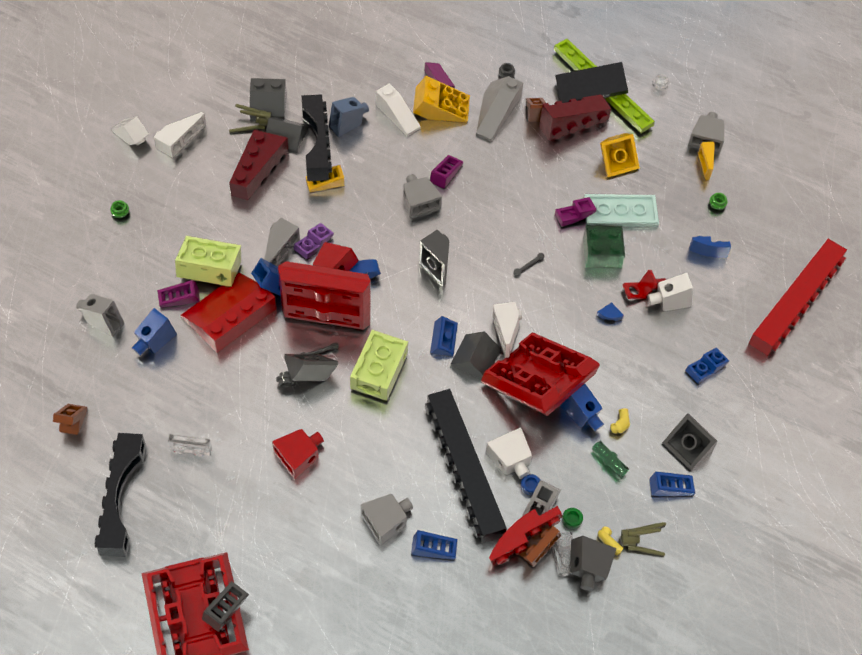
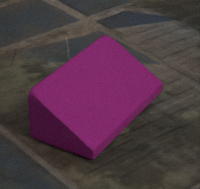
[424,62,455,88]

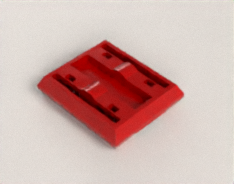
[278,261,371,330]
[481,332,600,416]
[141,552,249,655]

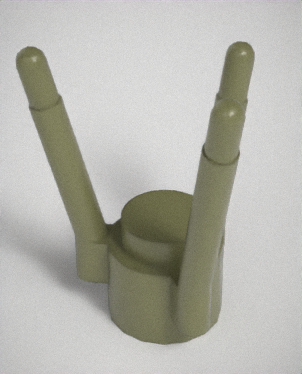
[229,104,271,133]
[621,522,666,556]

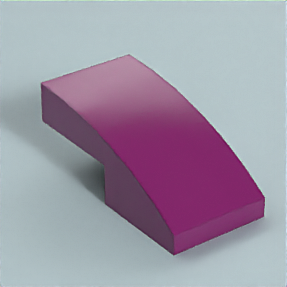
[555,197,597,227]

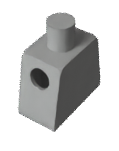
[688,112,724,153]
[403,174,442,217]
[76,294,124,337]
[361,494,413,545]

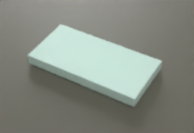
[584,194,659,227]

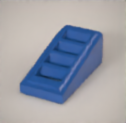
[649,471,696,496]
[411,530,457,560]

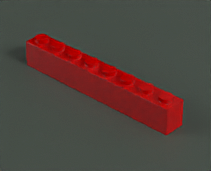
[748,238,847,356]

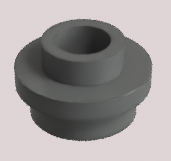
[499,63,515,78]
[276,371,295,387]

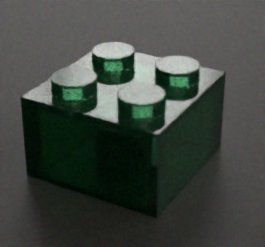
[583,225,625,269]

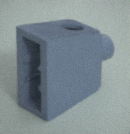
[328,97,369,137]

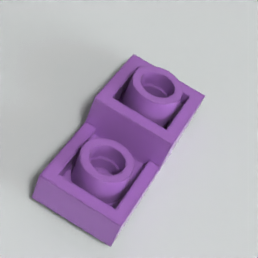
[293,223,334,259]

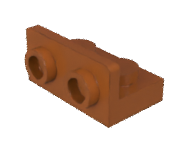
[519,525,561,567]

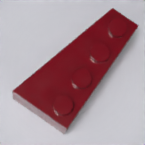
[539,94,611,141]
[229,129,289,200]

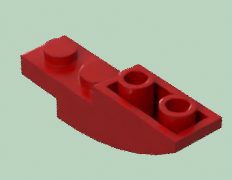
[489,506,563,565]

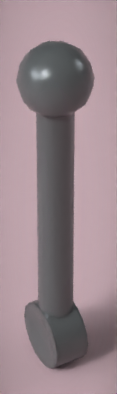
[513,253,545,276]
[301,343,339,354]

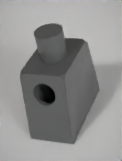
[571,535,616,591]

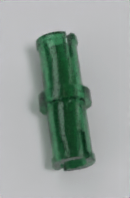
[592,440,629,477]

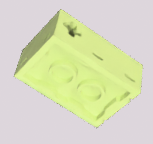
[175,236,241,287]
[350,330,408,401]

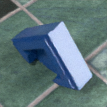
[597,302,624,321]

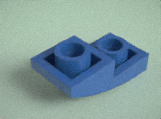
[689,236,731,258]
[350,259,381,279]
[685,347,729,384]

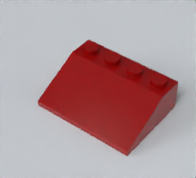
[180,273,276,353]

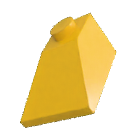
[600,133,640,177]

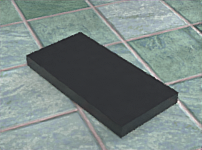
[555,62,628,103]

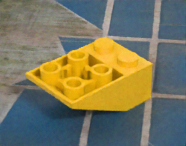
[413,76,470,123]

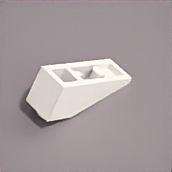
[376,83,421,136]
[154,112,206,158]
[492,302,522,358]

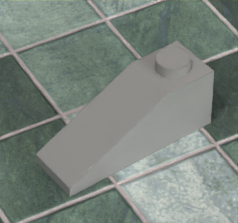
[264,218,300,266]
[522,480,561,541]

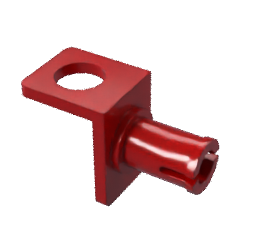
[623,270,666,299]

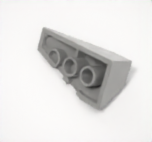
[476,76,524,142]

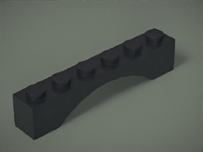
[301,94,332,181]
[94,433,145,557]

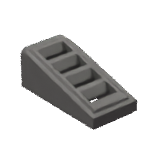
[202,581,249,632]

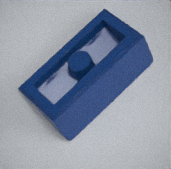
[430,316,458,356]

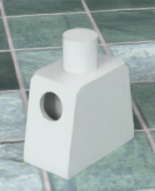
[648,273,693,311]
[486,427,532,479]

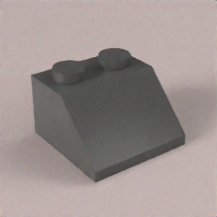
[250,78,287,119]
[419,229,449,286]

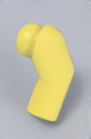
[598,526,623,556]

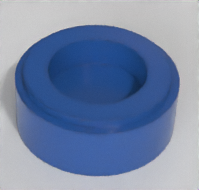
[521,474,540,496]

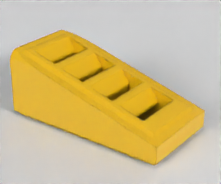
[698,142,715,180]
[306,165,344,192]

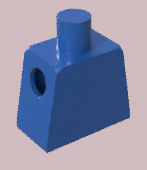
[251,258,281,296]
[132,308,177,356]
[560,384,604,432]

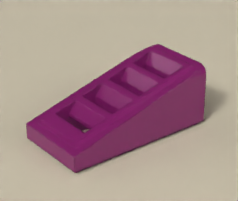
[430,155,463,189]
[157,280,200,308]

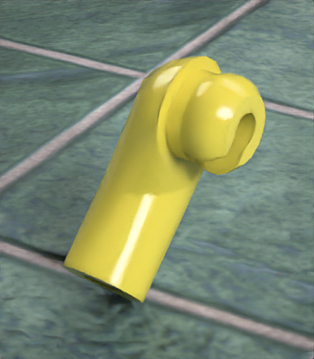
[610,408,630,434]

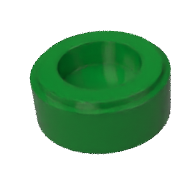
[562,508,583,530]

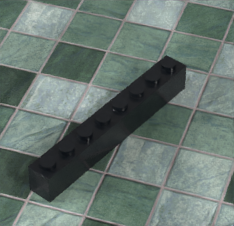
[425,389,507,544]

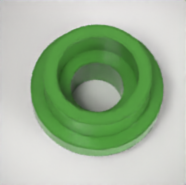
[709,193,728,210]
[110,200,129,218]

